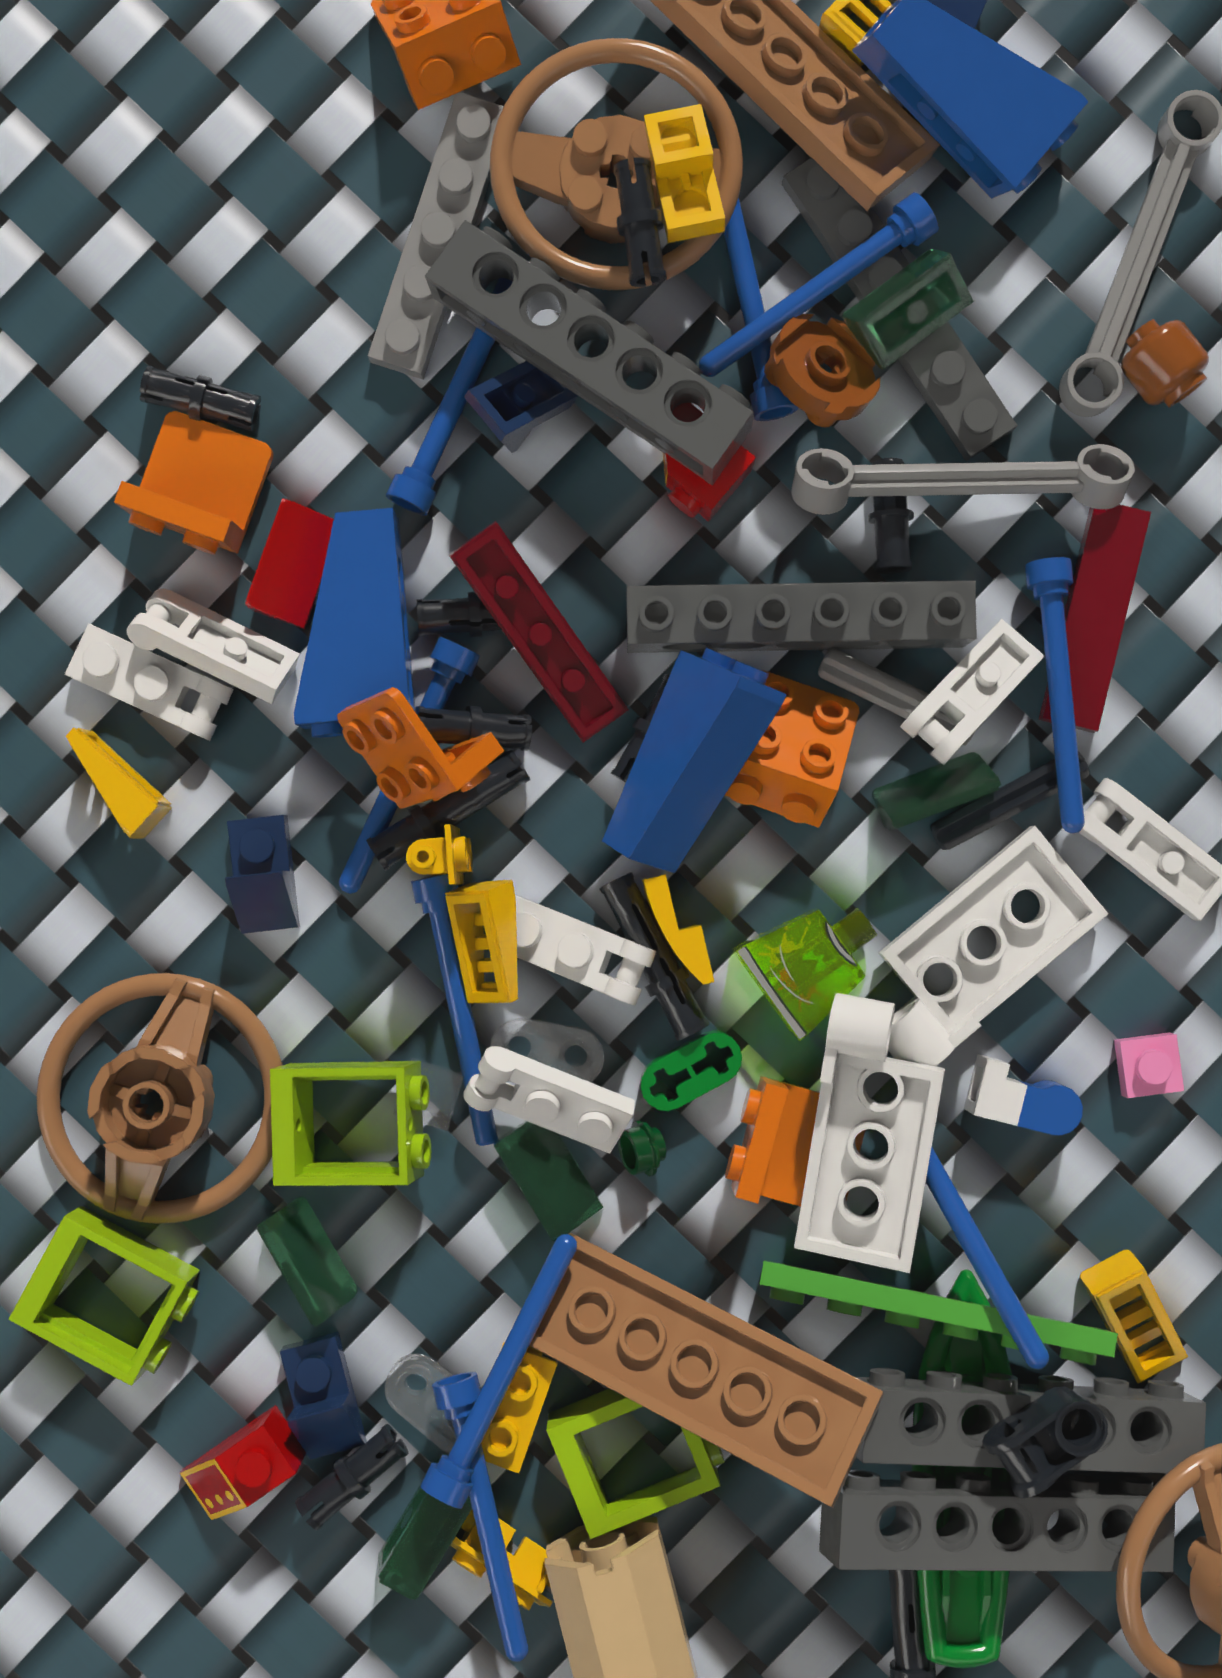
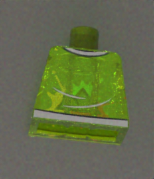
[732,908,877,1041]

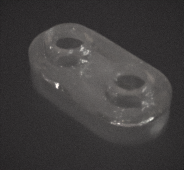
[490,1018,604,1082]
[385,1354,456,1453]

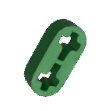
[640,1030,742,1111]

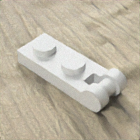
[127,589,300,704]
[900,619,1045,765]
[64,623,234,741]
[1078,778,1222,921]
[515,895,657,1006]
[463,1046,635,1154]

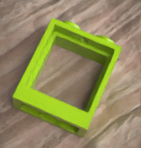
[270,1061,431,1186]
[8,1206,200,1386]
[546,1388,725,1540]

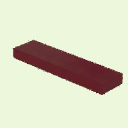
[1038,504,1151,733]
[449,521,629,743]

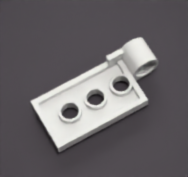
[878,826,1108,1066]
[794,993,945,1273]

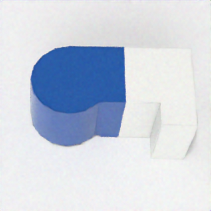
[964,1054,1083,1135]

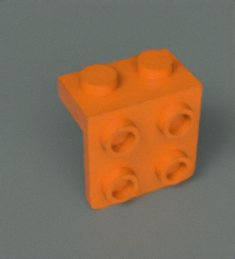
[371,0,521,110]
[114,411,273,555]
[725,670,859,828]
[337,687,504,809]
[725,1076,865,1207]

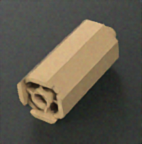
[545,1516,698,1678]

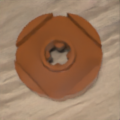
[764,314,880,427]

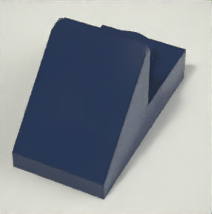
[464,361,578,453]
[225,815,300,934]
[280,1331,367,1460]

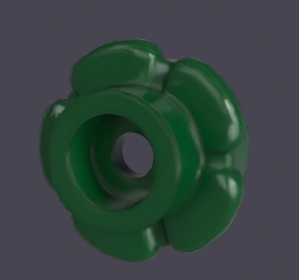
[618,1121,666,1176]

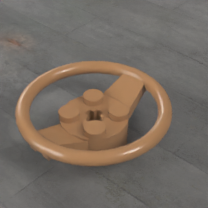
[490,38,743,290]
[37,973,282,1224]
[1116,1443,1222,1678]

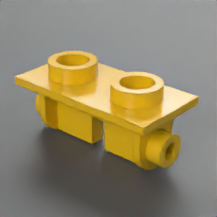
[406,824,473,885]
[481,1342,558,1474]
[445,1505,553,1610]

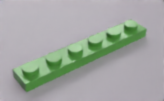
[760,1260,1118,1365]

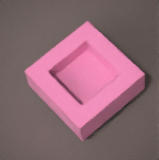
[1114,1032,1184,1098]

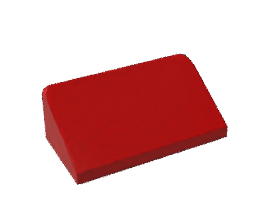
[245,498,334,629]

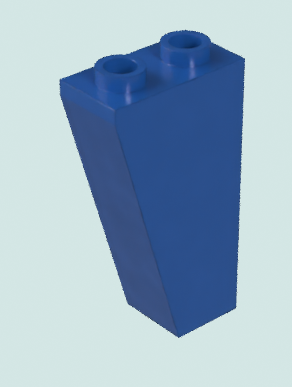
[852,0,1089,199]
[294,508,415,738]
[602,648,786,873]

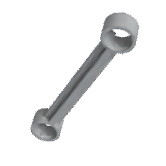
[1059,90,1222,417]
[791,444,1135,515]

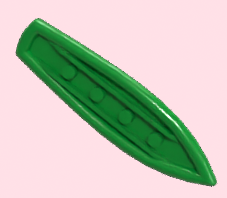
[912,1269,1013,1668]

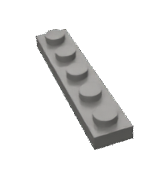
[368,92,504,380]

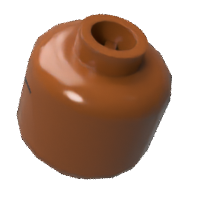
[1121,319,1209,408]

